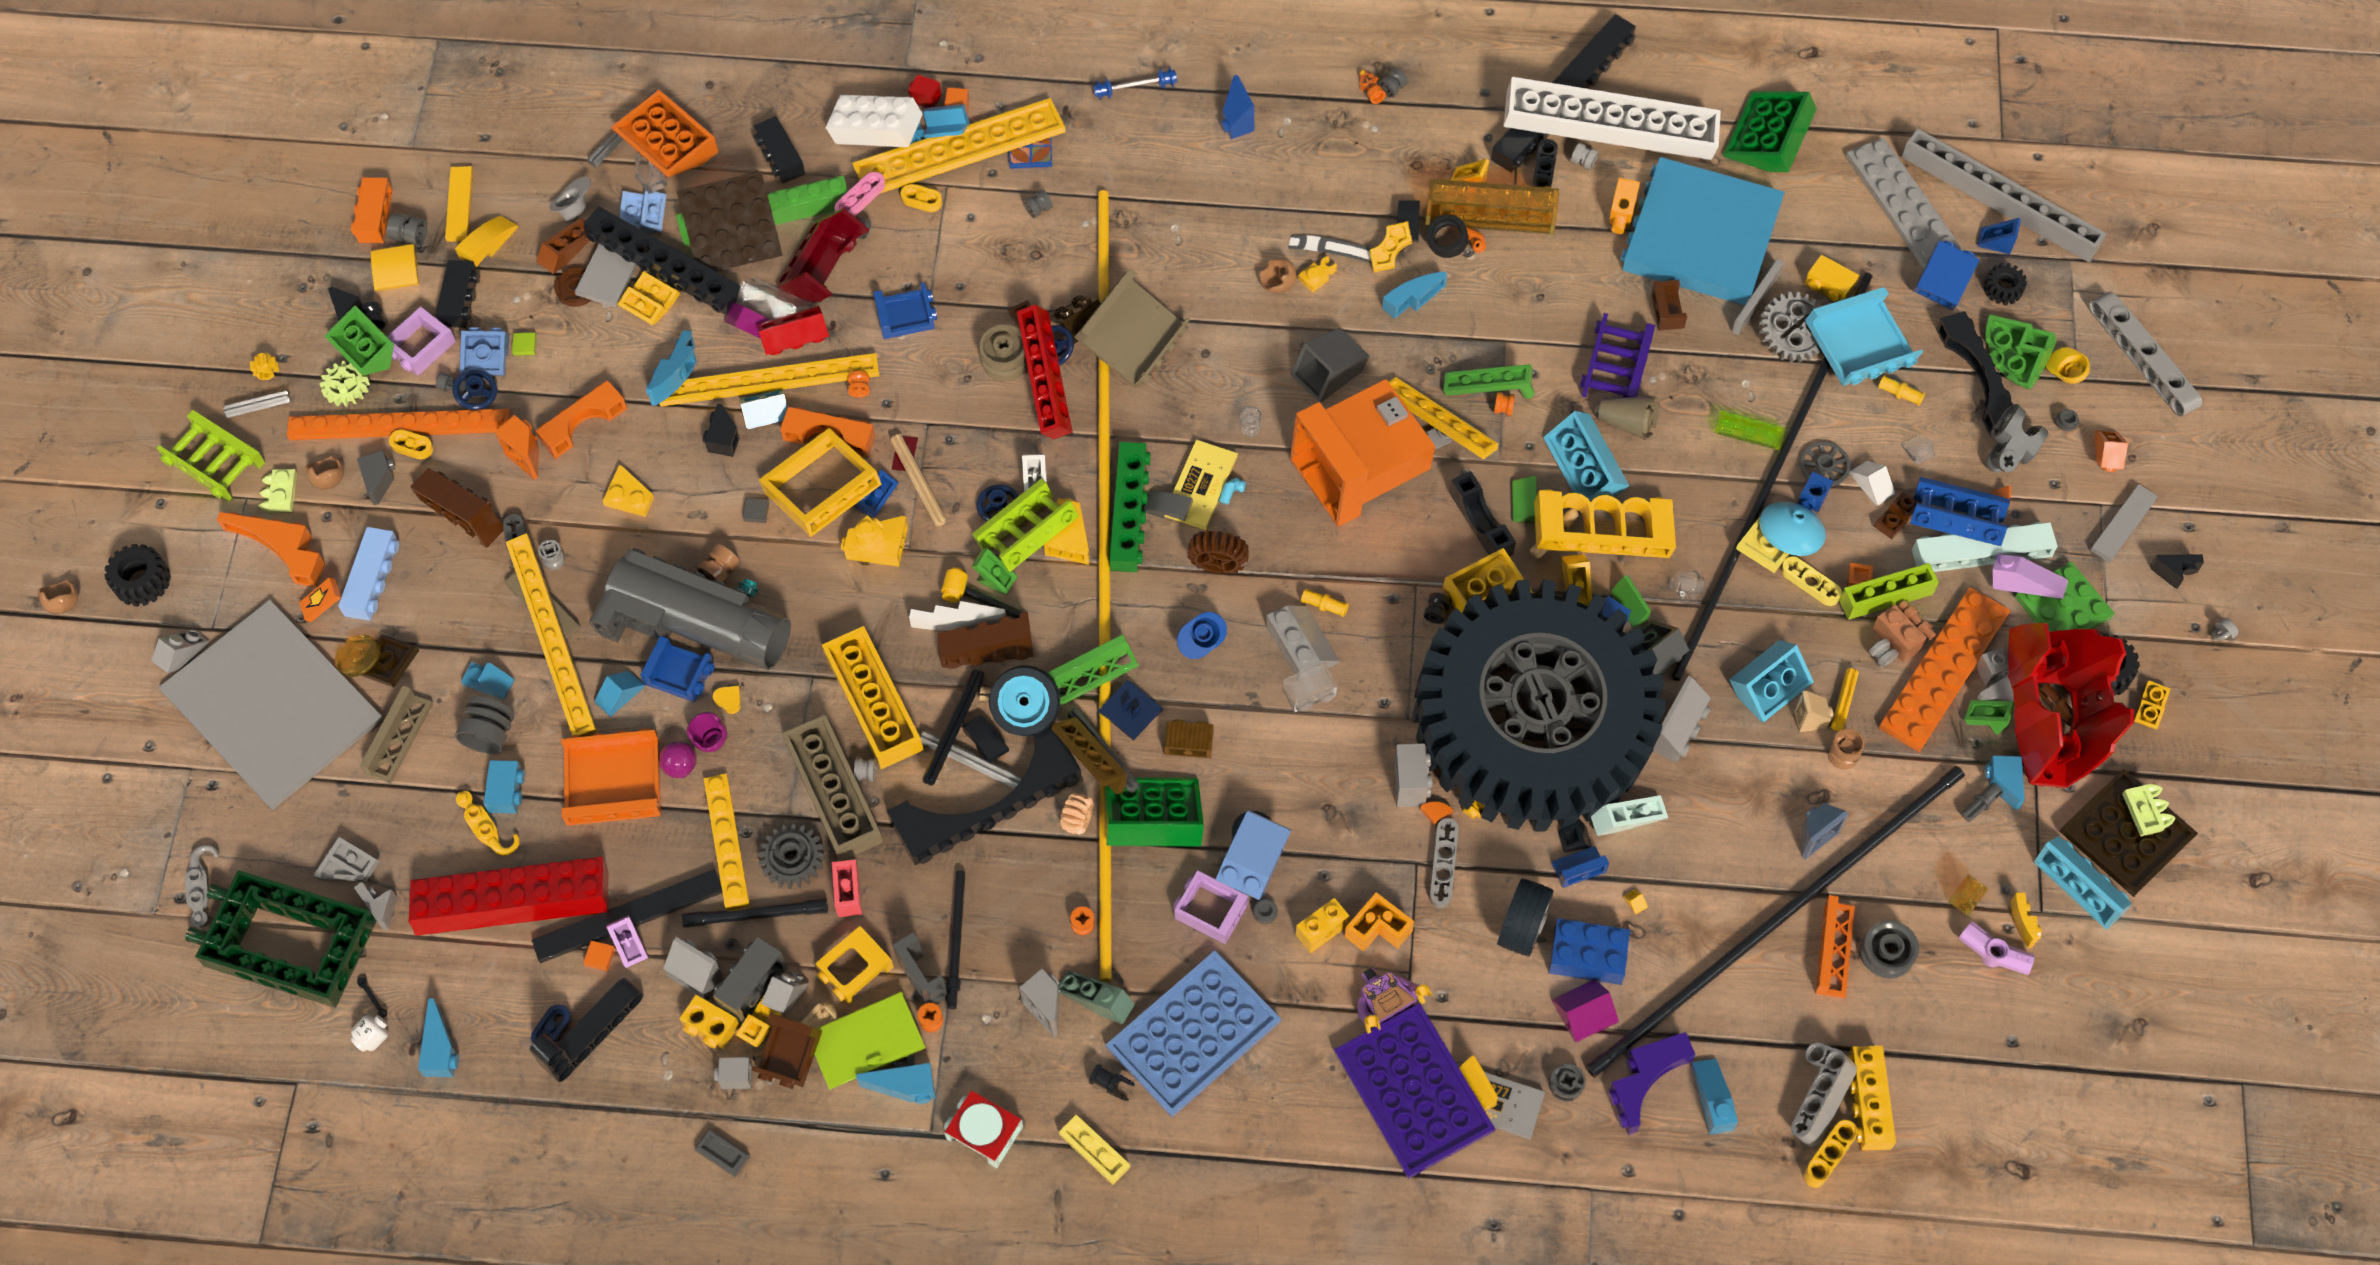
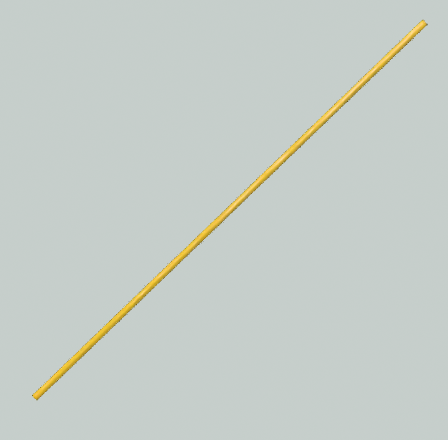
[1098,190,1112,982]

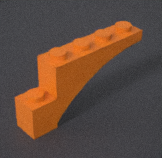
[217,512,325,587]

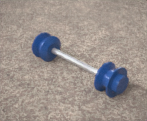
[1093,66,1177,101]

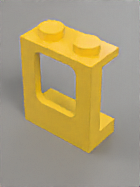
[815,926,894,1005]

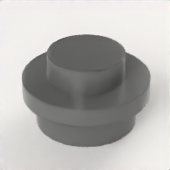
[2056,409,2079,431]

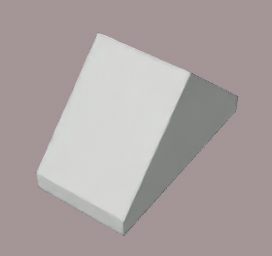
[1022,454,1047,492]
[1849,461,1895,506]

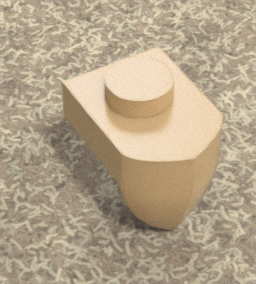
[801,1002,838,1028]

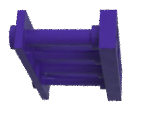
[1580,313,1656,398]

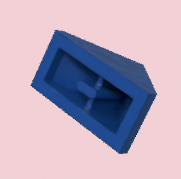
[1977,218,2021,255]

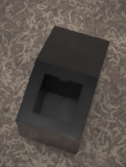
[703,404,740,457]

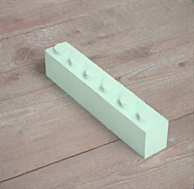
[1912,522,2058,572]

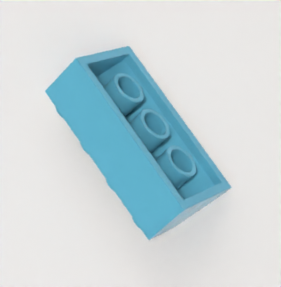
[1543,411,1630,502]
[2034,836,2133,930]

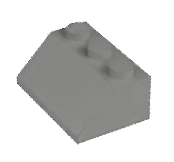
[1267,605,1340,682]
[1653,676,1711,763]

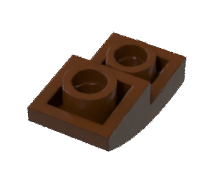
[1874,492,1919,539]

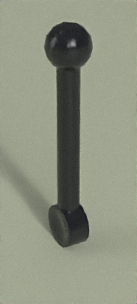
[357,977,388,1018]

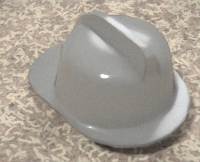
[549,177,591,222]

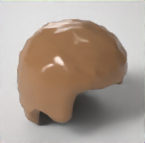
[1259,258,1296,293]
[305,456,344,489]
[38,580,78,614]

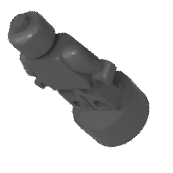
[436,372,478,395]

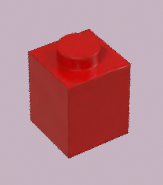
[907,74,942,108]

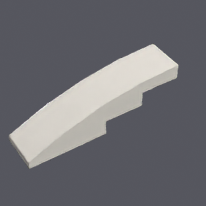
[909,601,1006,631]

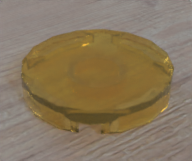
[335,634,380,677]

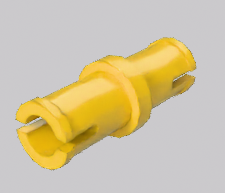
[1878,375,1926,406]
[1301,588,1349,617]

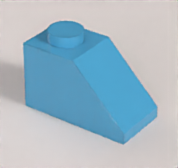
[1984,756,2025,810]

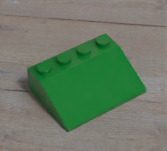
[1723,91,1817,173]
[1104,778,1204,847]

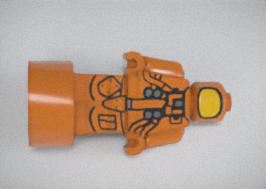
[1359,70,1386,104]

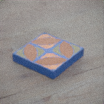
[1009,137,1052,169]

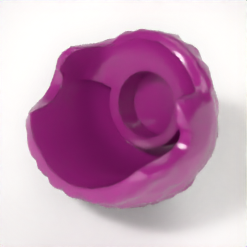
[687,712,727,752]
[659,741,697,778]

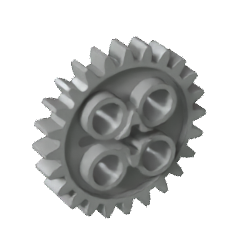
[1759,292,1823,363]

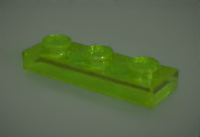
[1714,410,1786,450]

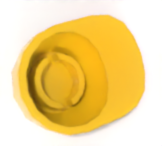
[2046,347,2090,384]

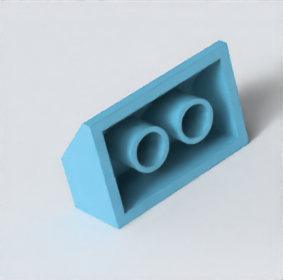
[1729,640,1814,722]

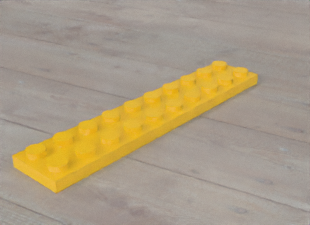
[852,98,1066,193]

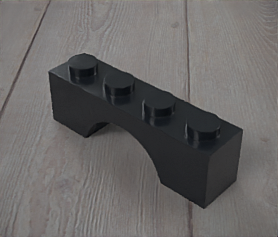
[1450,471,1516,557]

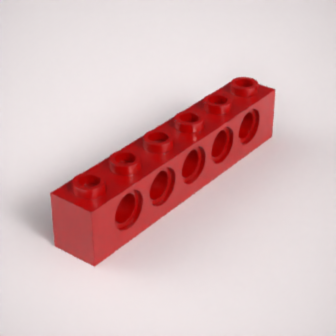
[1017,304,1073,440]

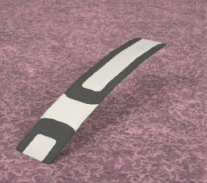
[1288,234,1372,263]

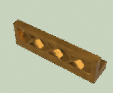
[1052,717,1128,794]

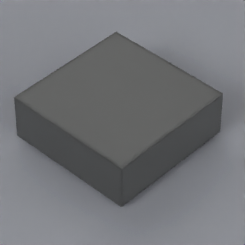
[743,498,770,523]

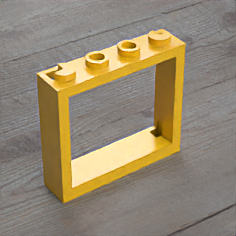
[759,428,882,537]

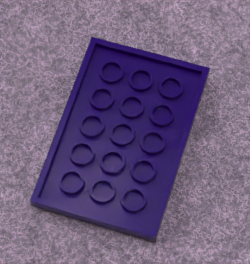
[1334,1003,1495,1179]

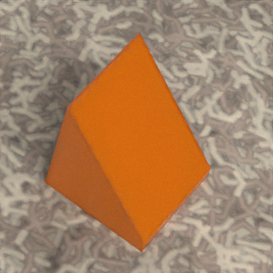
[1992,486,2011,499]

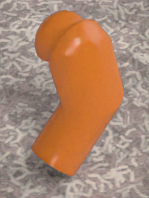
[1466,227,1486,253]

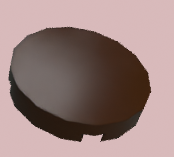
[554,267,592,307]

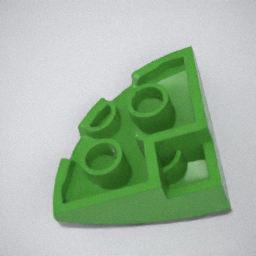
[1986,315,2057,390]

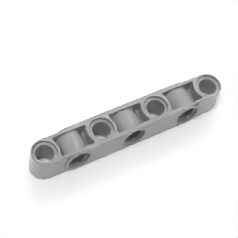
[2089,292,2202,417]

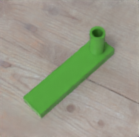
[1443,364,1535,399]

